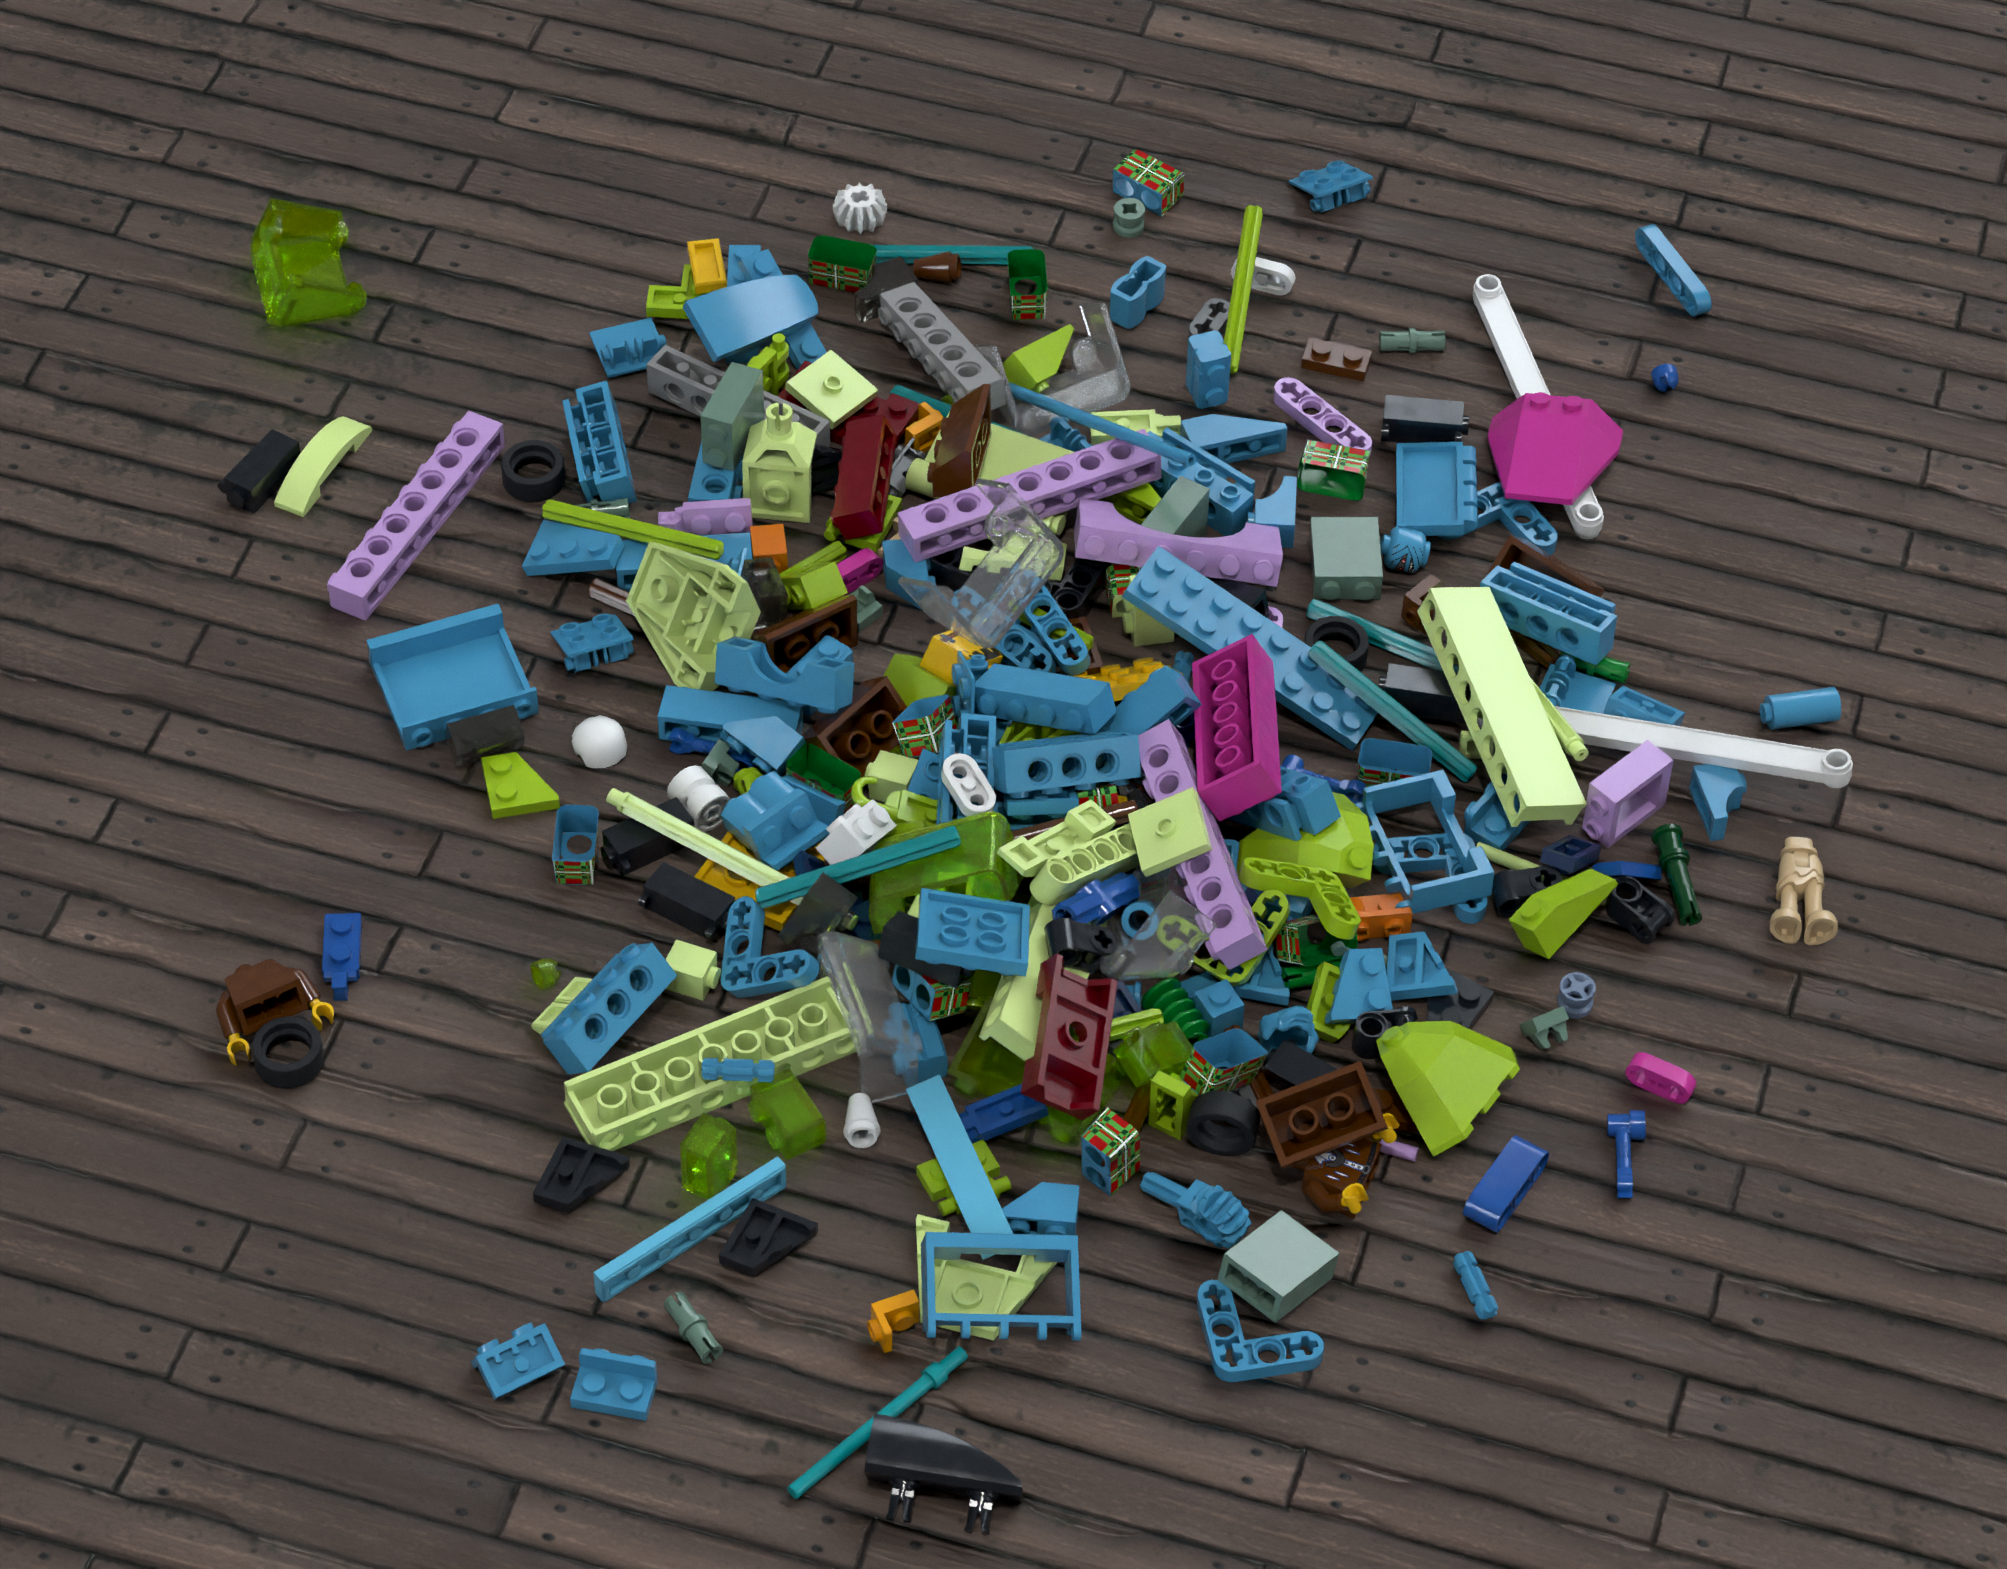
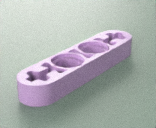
[1273,377,1372,458]

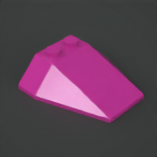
[1487,392,1623,505]

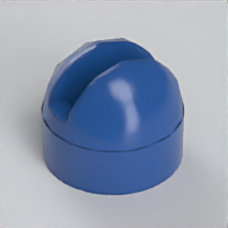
[1651,364,1679,392]

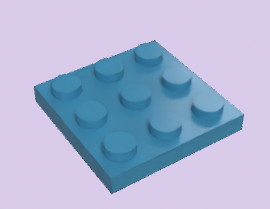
[915,888,1030,976]

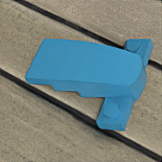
[682,249,827,370]

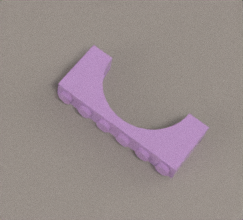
[1074,498,1283,587]

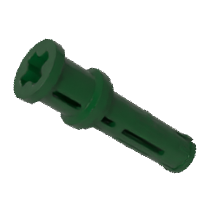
[1651,824,1702,926]

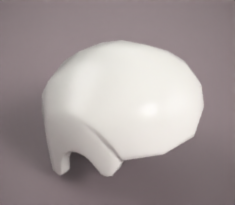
[572,715,627,768]

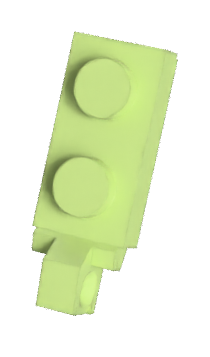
[1090,409,1181,445]

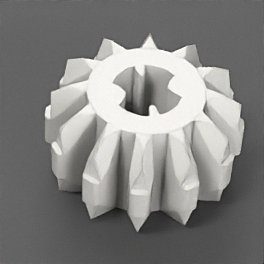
[833,182,887,235]

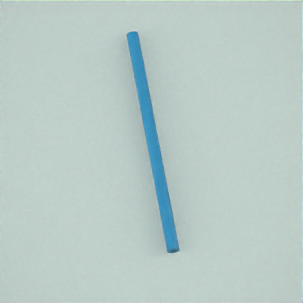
[1004,382,1196,467]

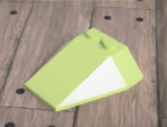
[626,542,761,691]

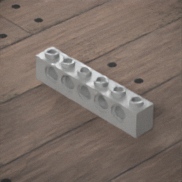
[878,282,1006,410]
[646,345,830,447]

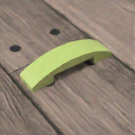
[274,416,372,517]
[997,799,1116,877]

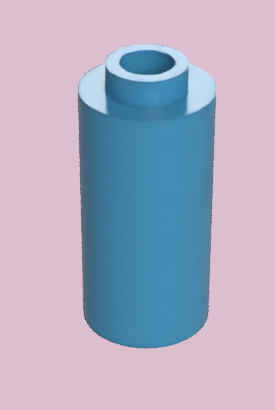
[1759,687,1841,730]
[1121,899,1161,939]

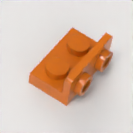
[1350,893,1413,941]

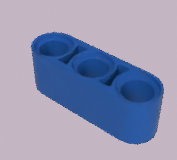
[1463,1135,1549,1233]

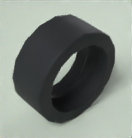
[501,440,565,502]
[1304,616,1369,672]
[251,1016,324,1088]
[1186,1091,1260,1156]

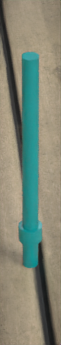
[787,1346,968,1499]

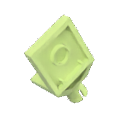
[742,403,817,523]

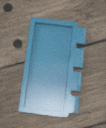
[1396,442,1478,536]

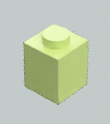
[865,750,918,802]
[666,940,721,1001]

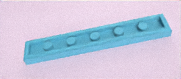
[906,1074,1013,1260]
[593,1156,786,1302]

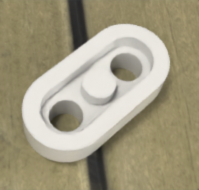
[1231,257,1296,295]
[941,753,996,819]

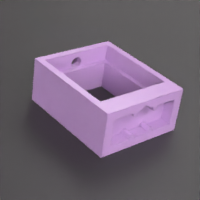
[1582,740,1673,848]

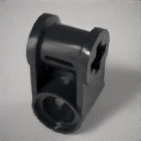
[1492,865,1562,918]
[1605,876,1675,944]
[1044,918,1117,973]
[1351,1006,1418,1060]

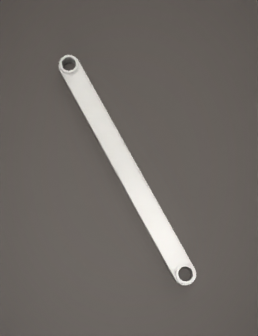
[1472,274,1604,539]
[1477,706,1853,788]

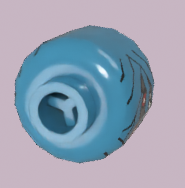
[1380,526,1431,573]

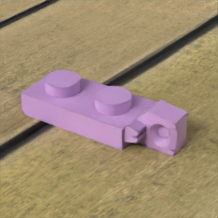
[658,498,753,535]

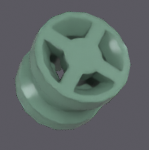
[1113,198,1145,238]

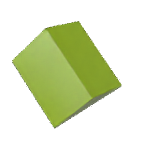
[883,653,956,707]

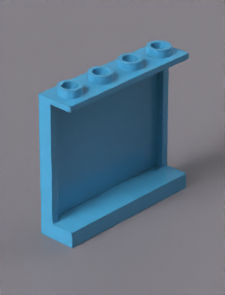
[366,604,539,751]

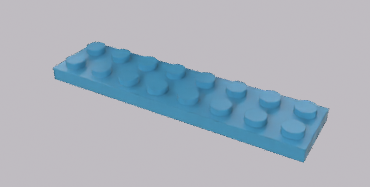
[1122,545,1378,751]

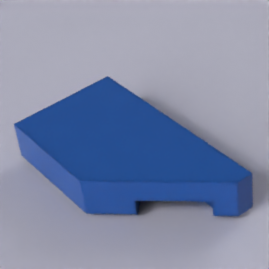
[1593,861,1662,880]

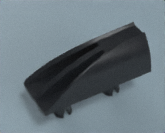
[864,1413,1024,1535]

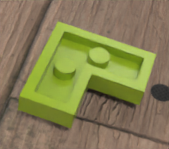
[646,264,707,319]

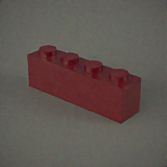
[830,414,897,540]

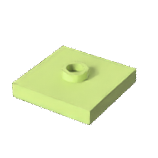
[785,350,878,429]
[1128,787,1212,877]

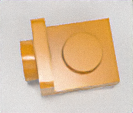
[905,401,943,453]
[867,1289,920,1353]

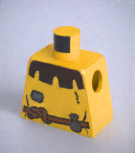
[920,625,1003,686]

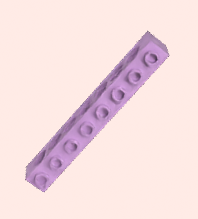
[327,410,505,621]
[898,429,1161,563]
[1138,719,1268,970]

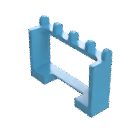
[1355,770,1494,914]
[921,1232,1081,1341]

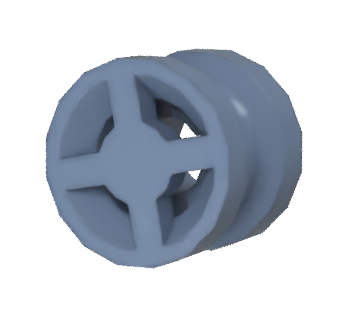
[1557,972,1596,1019]

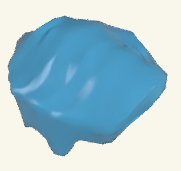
[1257,1005,1319,1054]

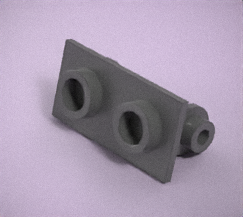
[888,437,926,498]

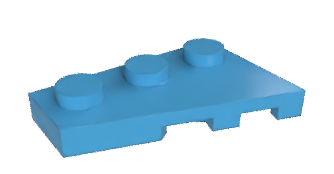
[521,519,625,576]

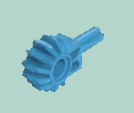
[1140,1172,1252,1249]

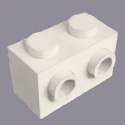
[816,799,897,865]

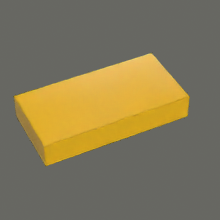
[687,238,727,294]

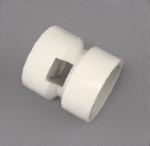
[667,765,731,832]

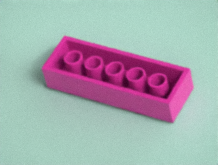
[1192,634,1282,822]

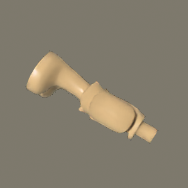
[1769,837,1838,946]

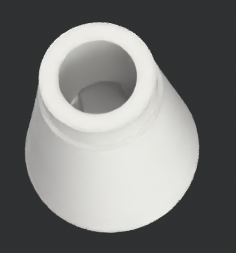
[843,1093,881,1148]

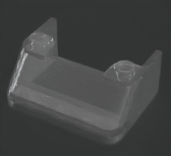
[973,303,1130,436]
[898,478,1064,648]
[1099,864,1217,981]
[817,930,923,1103]

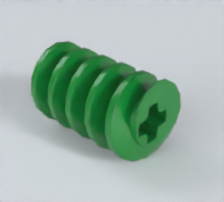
[1141,978,1210,1059]

